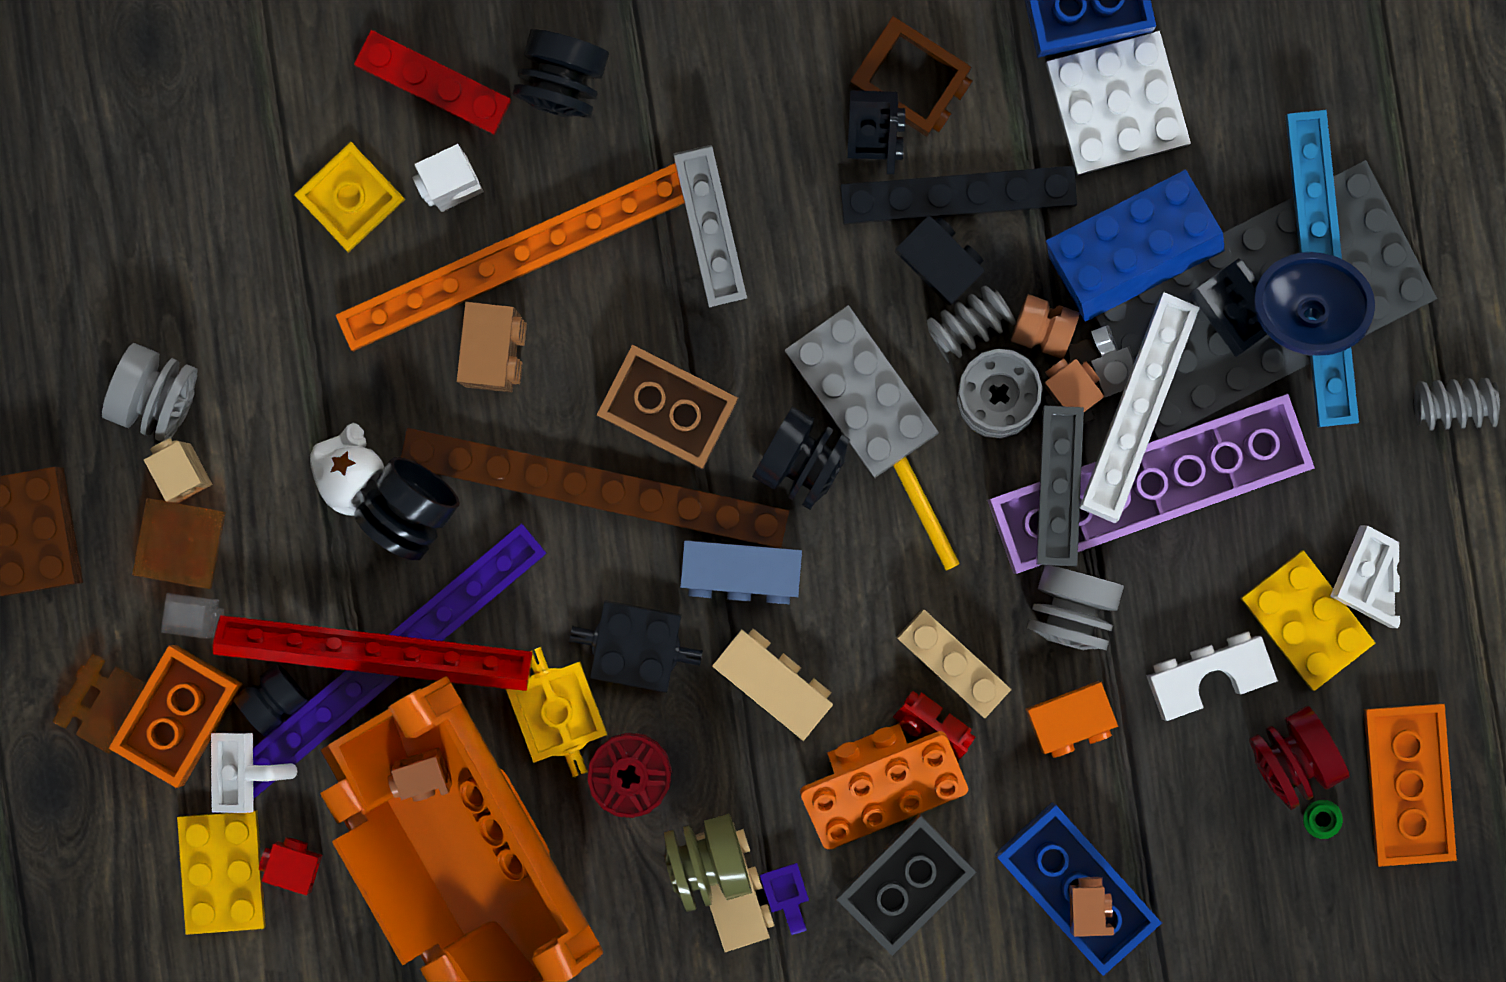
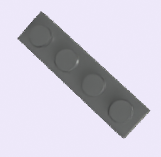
[1036,406,1084,566]

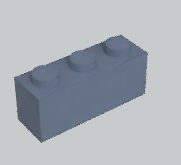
[681,541,802,604]

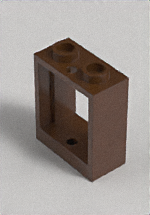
[849,16,973,137]

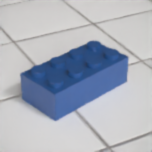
[1046,169,1225,322]
[995,802,1162,976]

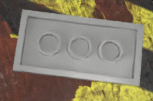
[785,305,939,478]

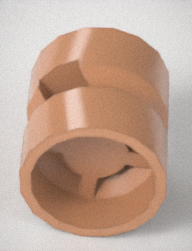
[1011,294,1080,359]

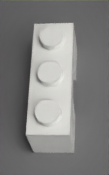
[412,144,484,212]
[1146,632,1278,721]

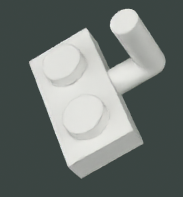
[211,733,297,813]

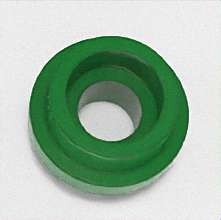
[1303,800,1343,839]

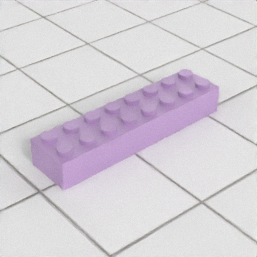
[987,394,1314,574]

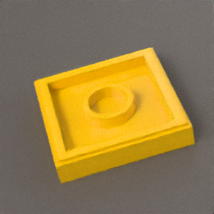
[294,142,405,253]

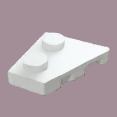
[1330,525,1400,629]

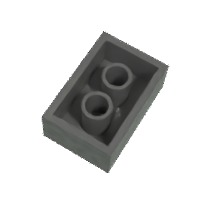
[835,813,976,956]

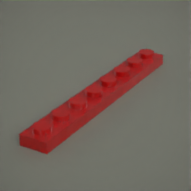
[213,615,533,691]

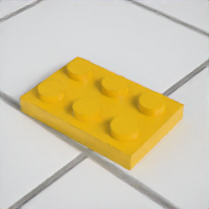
[1240,550,1376,691]
[177,810,266,935]

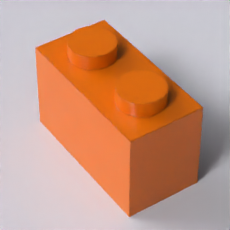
[1025,681,1118,758]

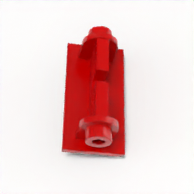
[893,691,976,761]

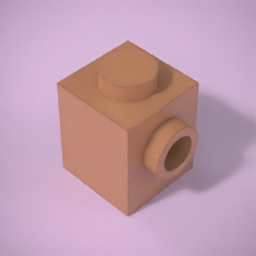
[1042,358,1105,412]

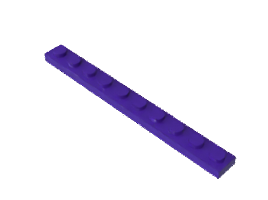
[253,523,547,800]

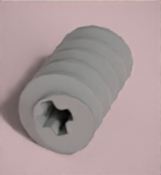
[927,286,1016,363]
[1414,378,1500,430]

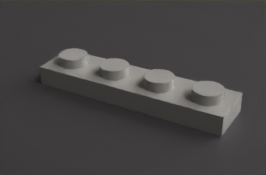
[673,145,747,307]

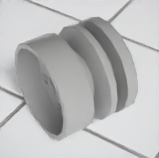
[102,343,198,442]
[957,349,1042,439]
[1027,565,1124,650]

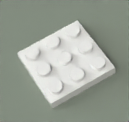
[1046,31,1191,176]

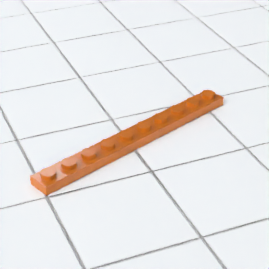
[335,163,684,351]

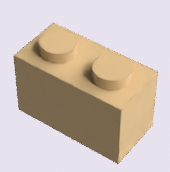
[144,438,213,503]

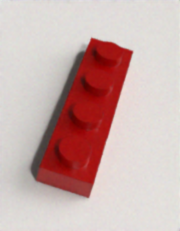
[354,30,512,135]

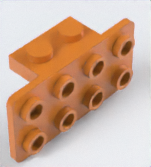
[800,723,968,849]

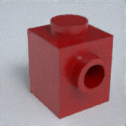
[258,837,323,896]

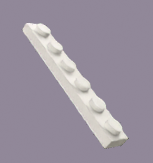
[1079,292,1200,523]

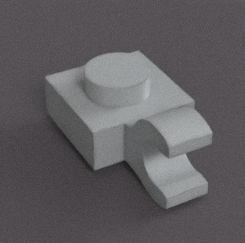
[1091,325,1135,397]

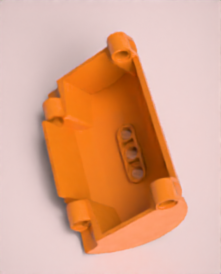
[320,676,604,982]

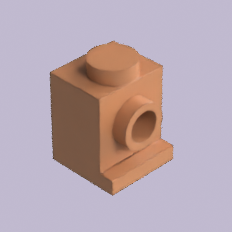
[388,748,452,801]
[1069,877,1114,937]

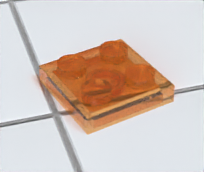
[132,498,226,589]

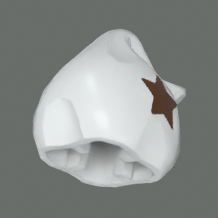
[310,422,385,516]

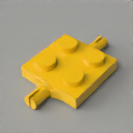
[506,647,608,777]

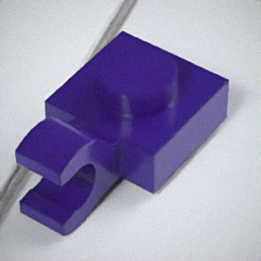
[760,863,809,935]

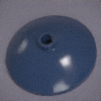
[1254,252,1375,356]

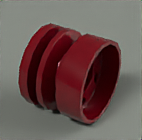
[1249,706,1350,810]
[587,732,672,818]

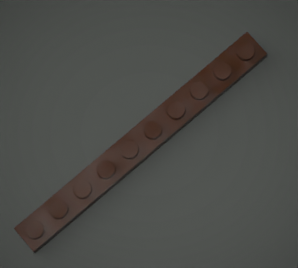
[401,428,789,549]

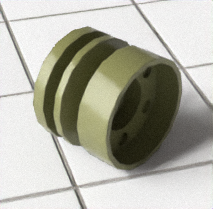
[664,813,752,912]

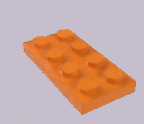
[1364,703,1457,867]

